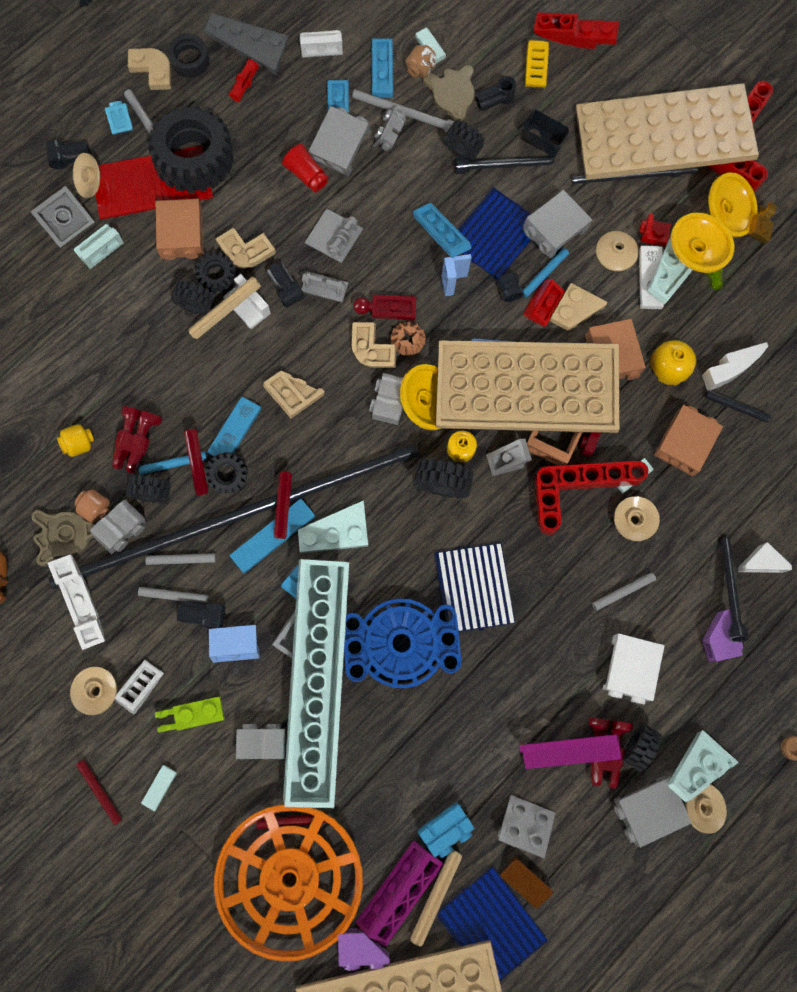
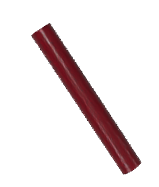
[76,760,123,826]
[256,812,329,829]

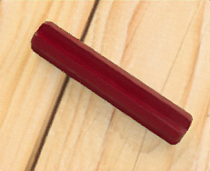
[184,429,208,496]
[274,471,292,539]

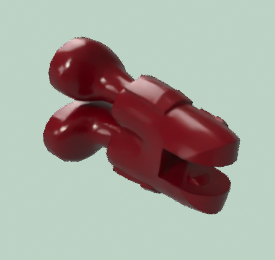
[112,406,163,474]
[588,717,633,788]

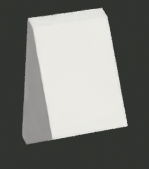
[738,542,792,573]

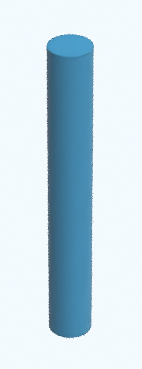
[523,248,569,298]
[138,451,207,475]

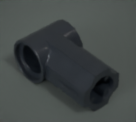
[474,76,516,111]
[46,140,91,170]
[266,263,305,308]
[177,601,226,629]

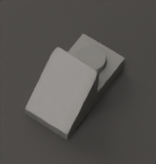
[486,439,532,476]

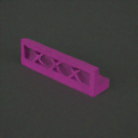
[519,734,622,769]
[355,840,444,946]

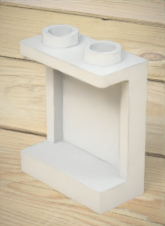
[603,634,664,705]

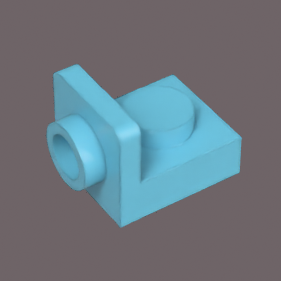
[105,101,134,135]

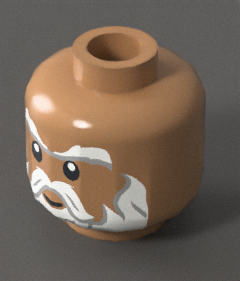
[406,45,436,78]

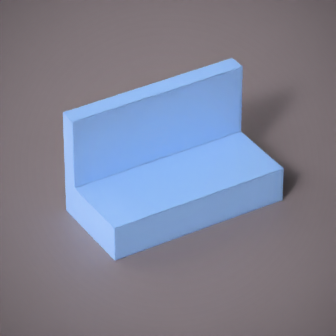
[442,254,471,296]
[209,625,260,663]

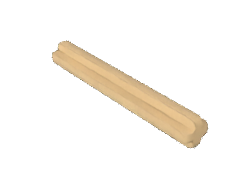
[188,277,261,339]
[411,850,462,946]

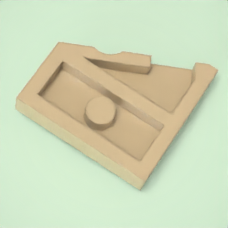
[550,283,607,331]
[263,371,325,419]

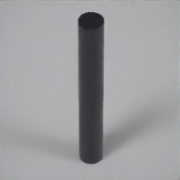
[705,390,771,423]

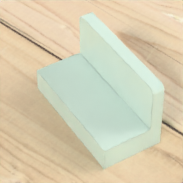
[74,224,123,269]

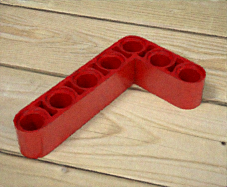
[708,81,773,192]
[535,461,649,535]

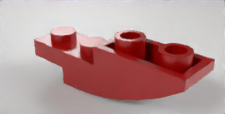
[534,13,619,49]

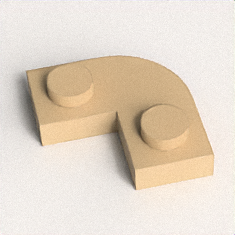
[128,48,171,90]
[216,228,276,268]
[352,322,396,368]

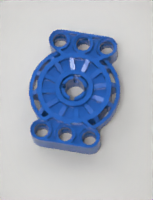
[344,599,462,688]

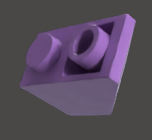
[702,610,743,663]
[338,928,389,970]

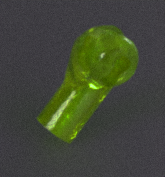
[705,269,723,290]

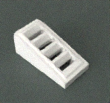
[115,660,164,714]

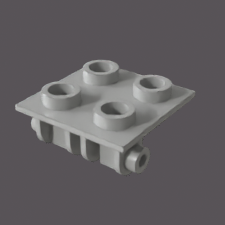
[305,209,363,263]
[497,795,555,858]

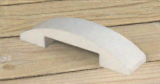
[48,554,105,650]

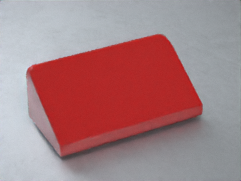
[523,279,565,327]

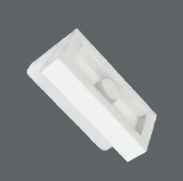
[300,30,343,57]
[224,274,271,329]

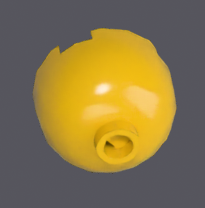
[650,340,696,385]

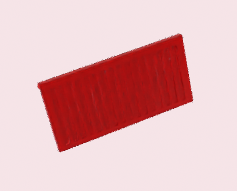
[95,146,213,220]

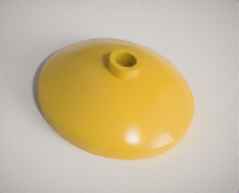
[708,173,757,238]
[671,213,734,273]
[400,364,441,430]

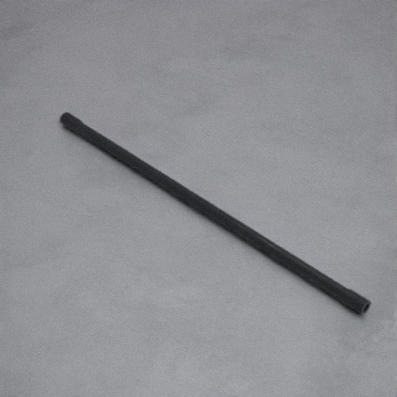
[49,443,420,589]

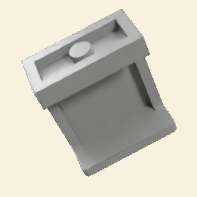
[308,106,370,177]
[523,190,592,258]
[614,775,692,847]

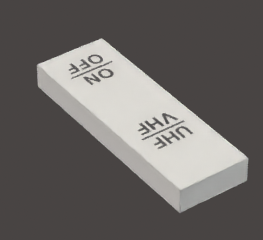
[639,246,664,309]

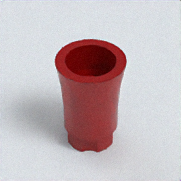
[282,143,329,193]

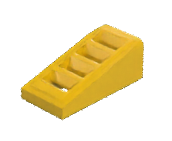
[525,40,549,88]

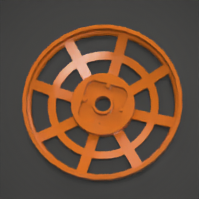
[214,804,363,961]

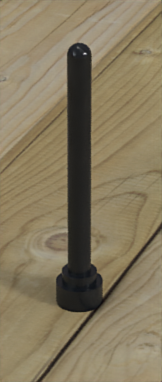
[455,156,555,175]
[721,536,749,642]

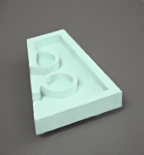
[298,501,368,553]
[667,730,739,802]

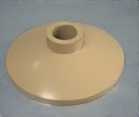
[73,153,100,198]
[596,231,638,271]
[614,496,660,541]
[70,667,117,715]
[685,785,727,834]

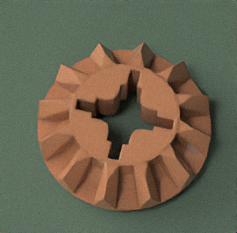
[391,321,426,355]

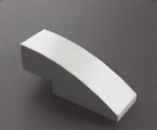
[702,342,768,390]

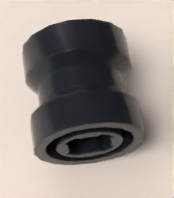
[497,273,524,302]

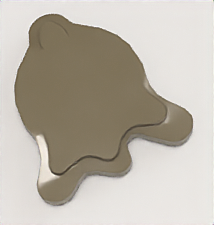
[423,65,475,121]
[32,510,95,567]

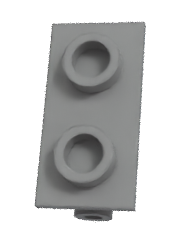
[373,104,406,151]
[301,271,348,302]

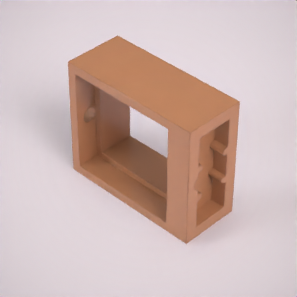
[527,431,582,466]

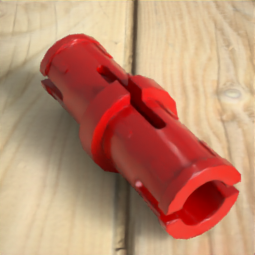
[229,59,259,102]

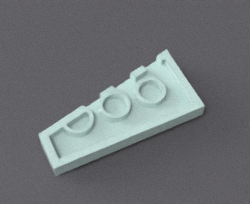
[648,218,692,305]

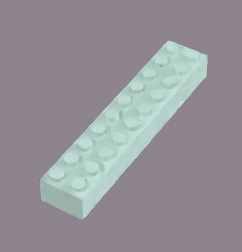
[283,559,349,808]

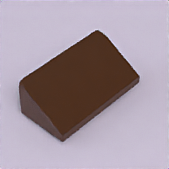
[499,856,554,909]

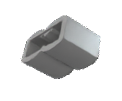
[369,373,403,425]
[90,500,146,554]
[236,724,286,759]

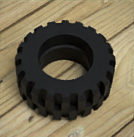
[148,106,234,193]

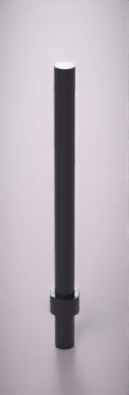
[572,167,698,184]

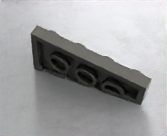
[204,13,289,75]

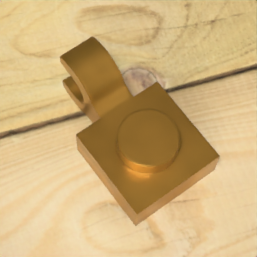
[748,202,776,244]

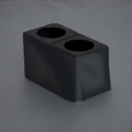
[521,109,569,158]

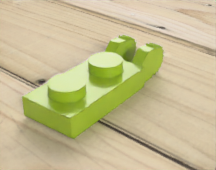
[155,697,225,733]

